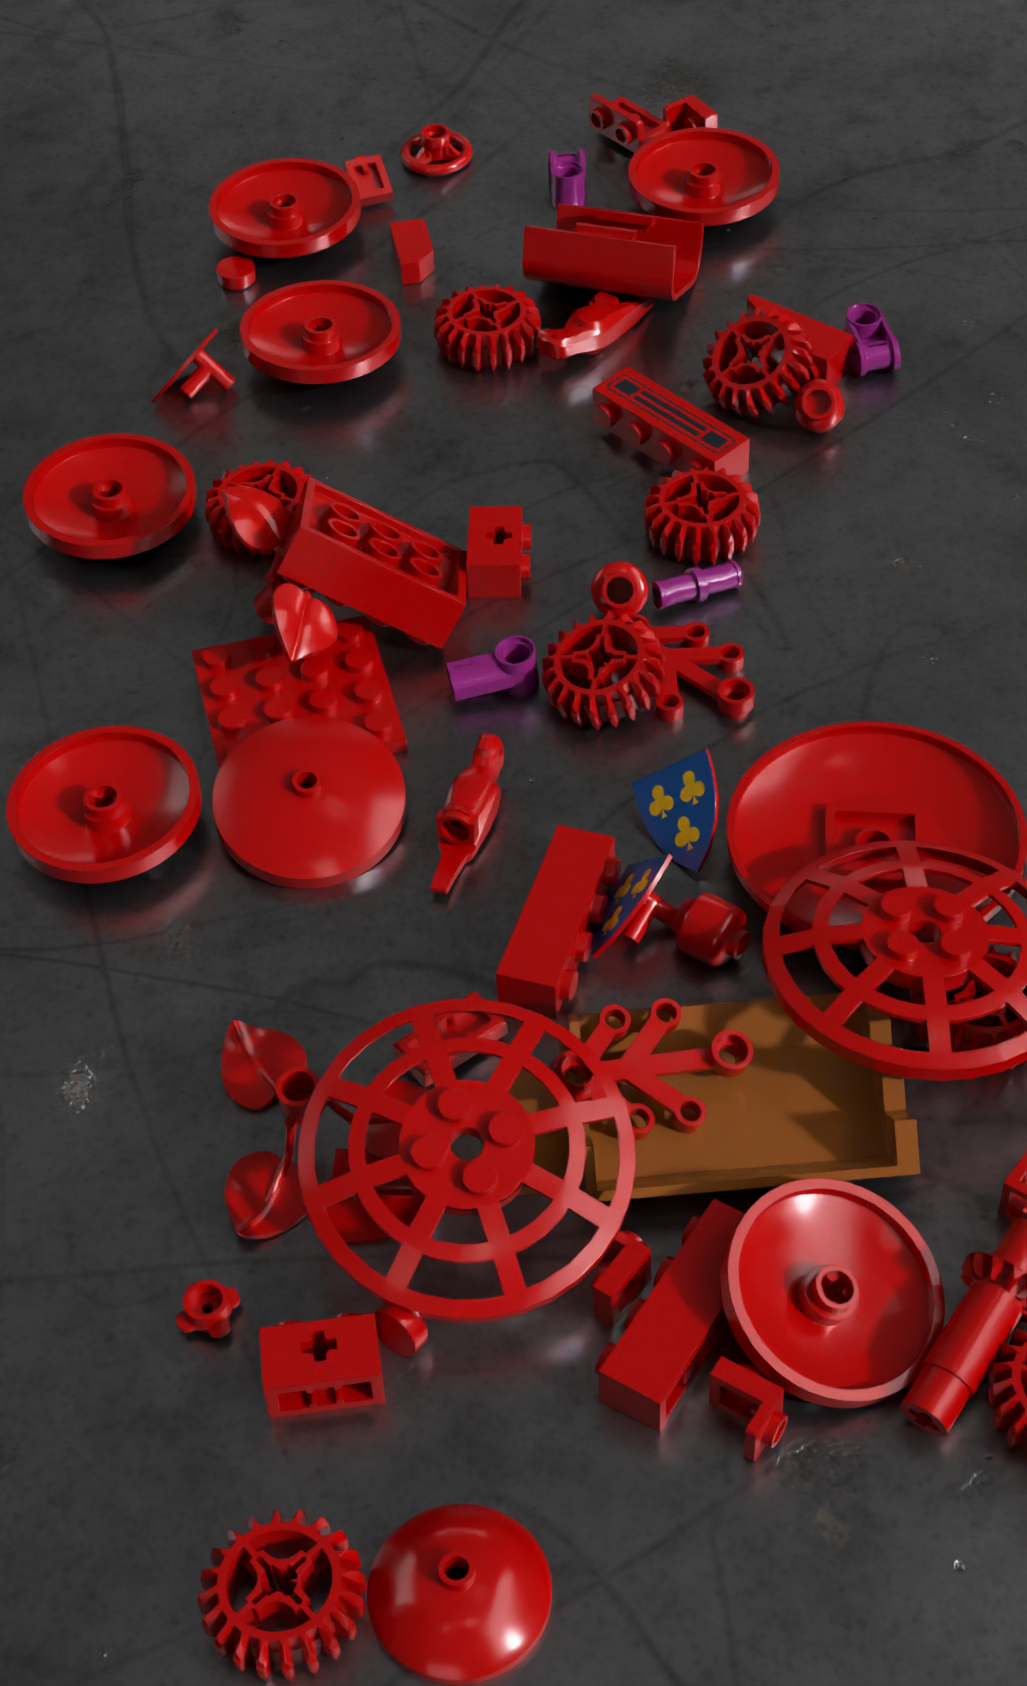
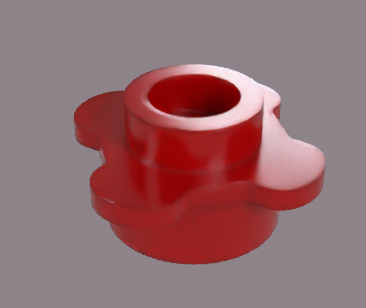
[176,1280,240,1338]

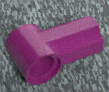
[445,635,540,701]

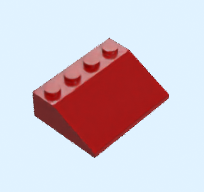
[277,476,467,649]

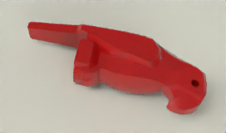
[537,291,655,361]
[430,732,504,894]

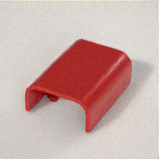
[522,203,704,301]

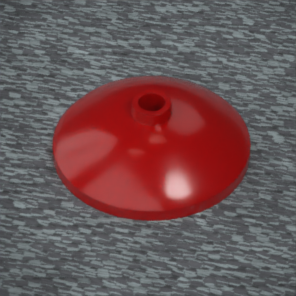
[367,1504,552,1685]

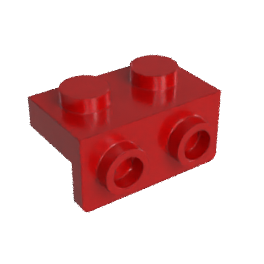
[589,93,671,153]

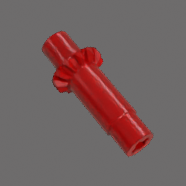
[900,1218,1027,1437]

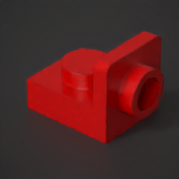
[663,94,718,132]
[343,154,393,207]
[591,1230,652,1328]

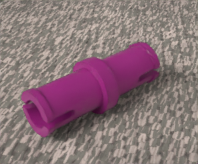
[650,560,743,609]

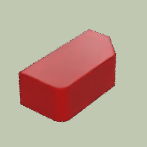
[389,219,435,285]

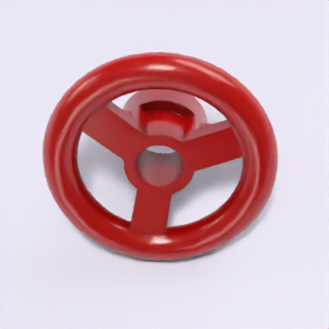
[400,124,473,176]

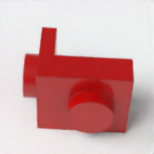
[709,1356,788,1462]

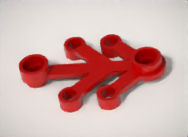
[616,613,755,722]
[549,998,753,1140]

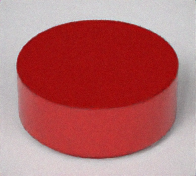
[216,256,256,290]
[374,1303,428,1357]

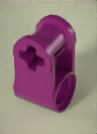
[548,148,586,209]
[844,302,901,377]

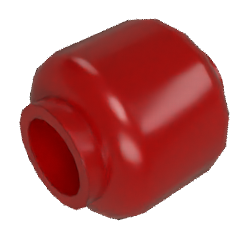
[590,561,649,619]
[672,892,751,967]

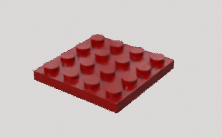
[191,615,408,770]

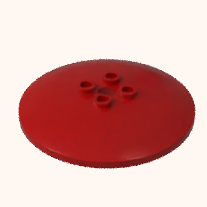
[726,721,1027,951]

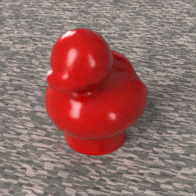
[794,378,845,433]

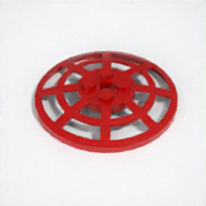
[762,840,1027,1081]
[298,999,636,1324]

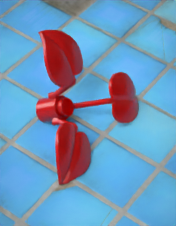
[221,486,338,663]
[221,1020,430,1239]

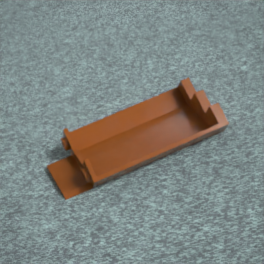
[510,989,920,1201]

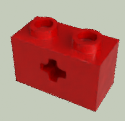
[466,506,532,598]
[259,1312,386,1419]

